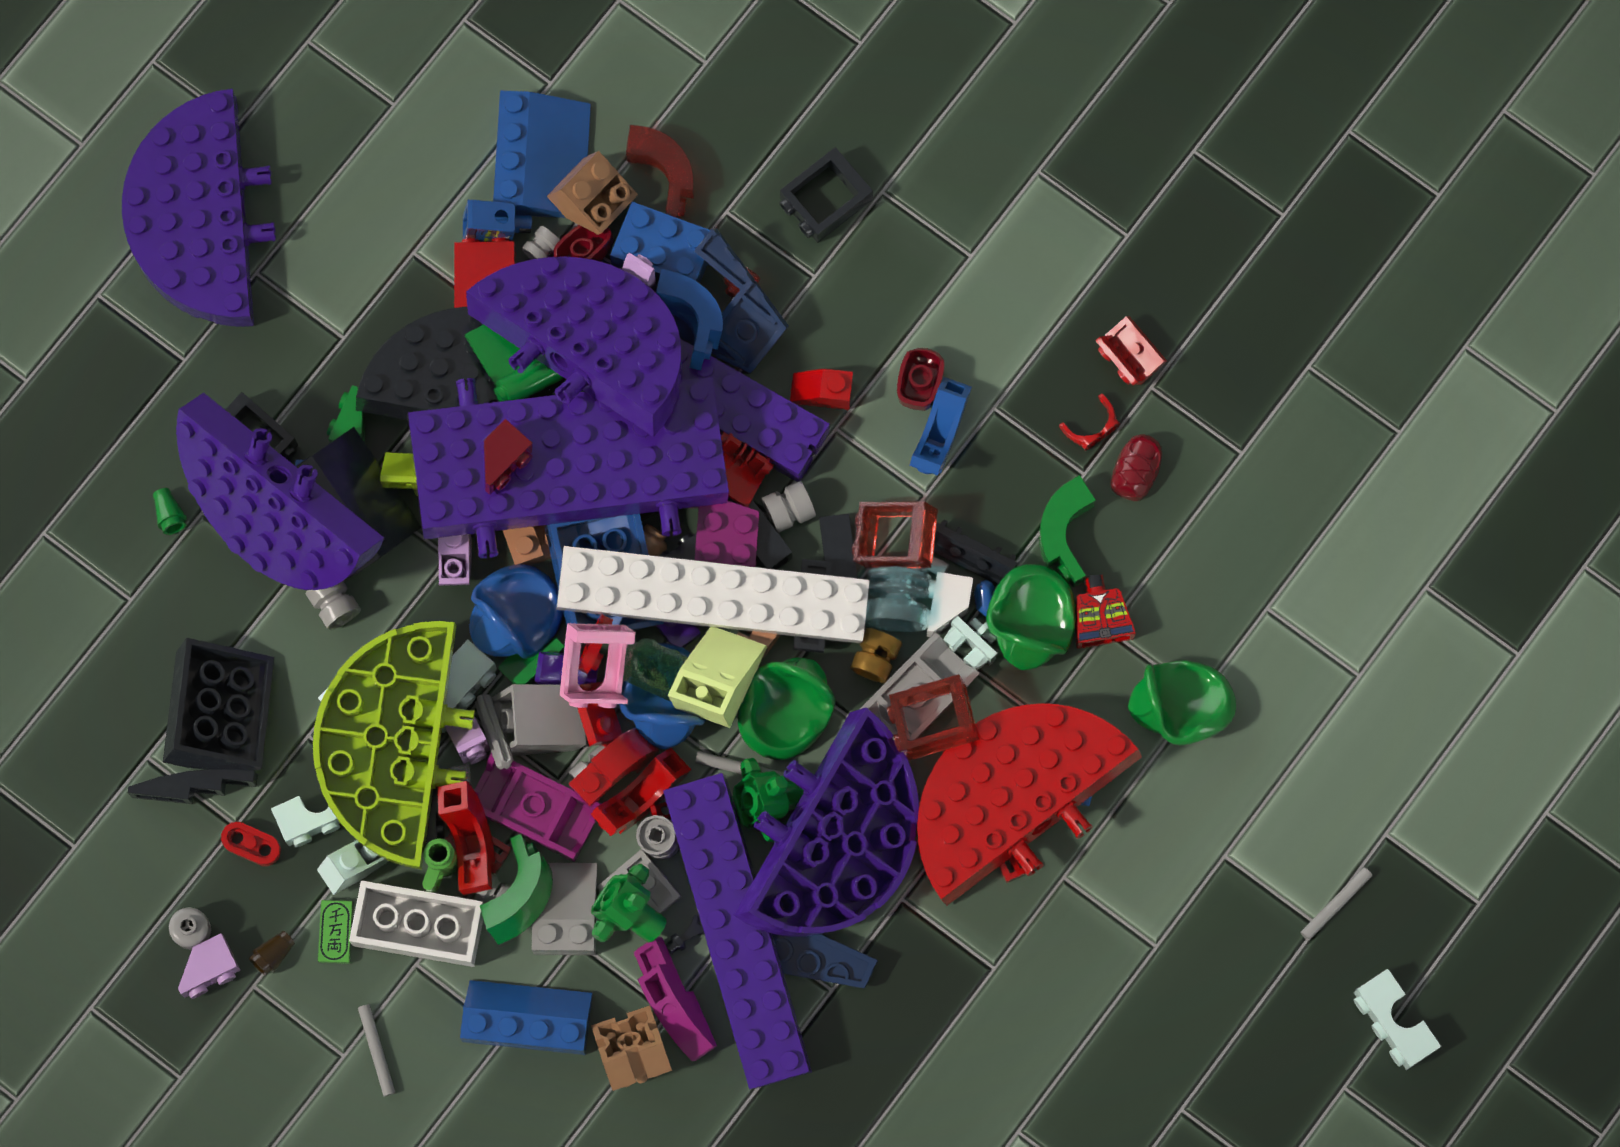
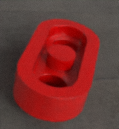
[578,614,613,674]
[221,822,281,866]

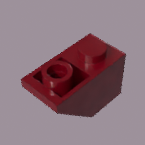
[484,419,533,495]

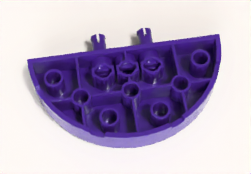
[122,89,276,327]
[466,257,682,437]
[176,393,384,590]
[733,708,919,936]

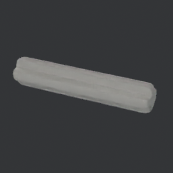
[475,694,514,769]

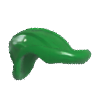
[986,564,1077,670]
[738,658,836,760]
[1128,660,1236,745]

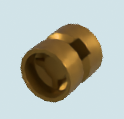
[850,628,902,683]

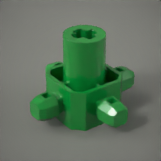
[732,758,804,842]
[591,863,667,943]

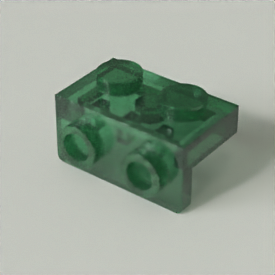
[623,638,688,701]

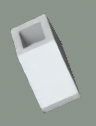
[922,572,973,637]

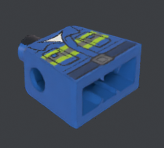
[463,200,532,242]

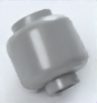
[169,907,211,950]

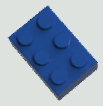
[610,202,710,283]

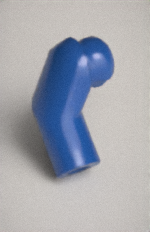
[974,580,995,617]

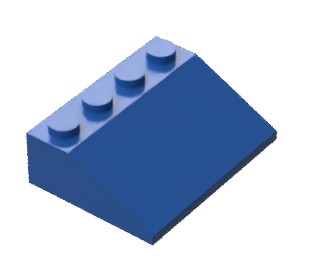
[493,90,591,218]
[544,514,664,631]

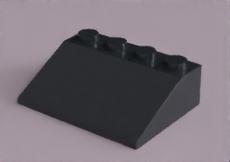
[296,427,421,577]
[163,638,274,770]

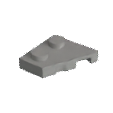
[597,849,682,914]

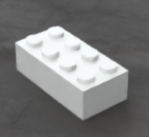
[349,881,484,967]

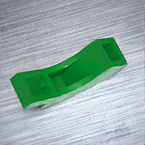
[1039,475,1096,588]
[480,834,553,945]

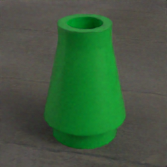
[153,488,187,535]

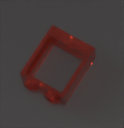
[852,502,938,568]
[887,674,979,760]

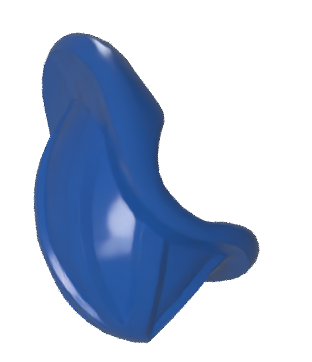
[469,564,564,659]
[619,643,706,749]

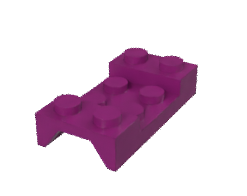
[474,752,600,863]

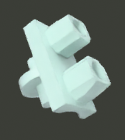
[943,616,997,670]

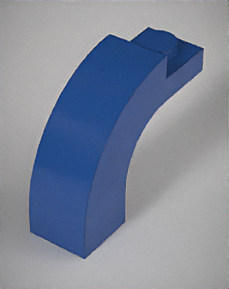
[656,269,723,370]
[909,377,972,476]

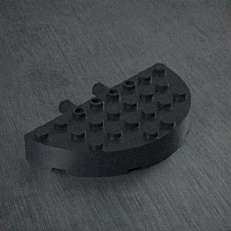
[356,307,585,420]

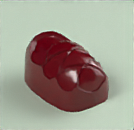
[554,225,614,262]
[897,348,944,411]
[1111,434,1162,501]

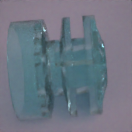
[865,566,931,632]

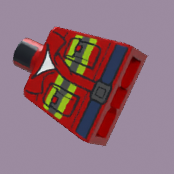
[1076,574,1136,649]

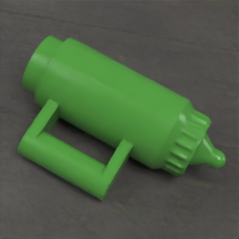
[422,839,458,893]

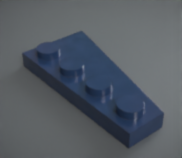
[772,934,878,988]

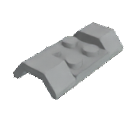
[860,632,980,752]

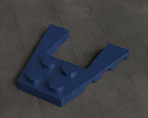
[672,227,789,373]

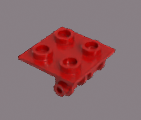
[720,431,774,507]

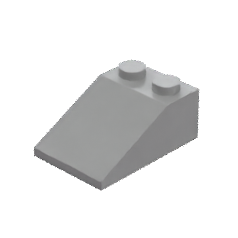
[532,863,597,956]

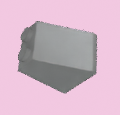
[492,684,587,756]

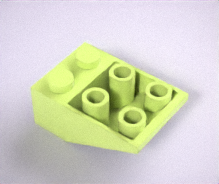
[668,627,767,728]

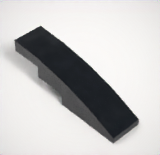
[127,769,258,805]

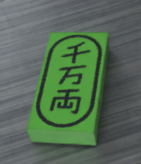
[318,900,353,964]

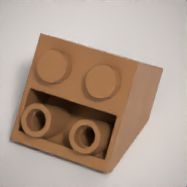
[547,151,638,235]

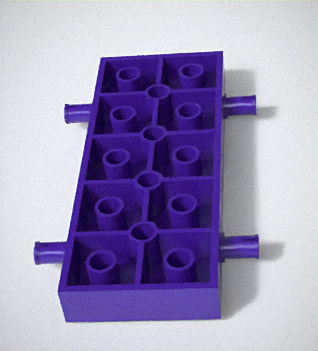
[408,377,729,558]

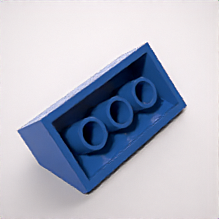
[460,980,593,1055]

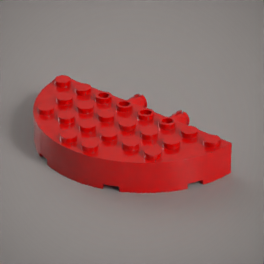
[917,703,1142,906]

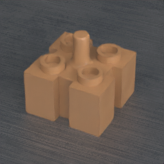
[591,1006,672,1091]

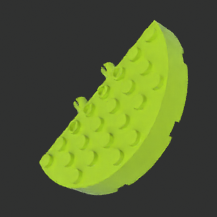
[313,621,475,870]

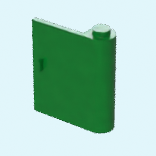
[465,324,565,402]

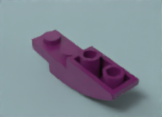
[634,937,717,1061]

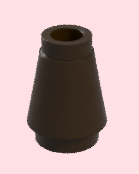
[249,930,295,976]

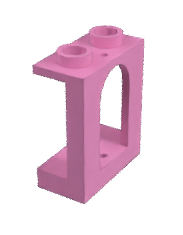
[560,623,636,708]

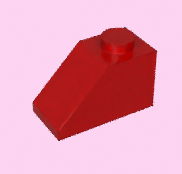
[790,369,853,410]

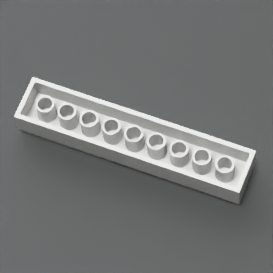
[556,546,869,643]

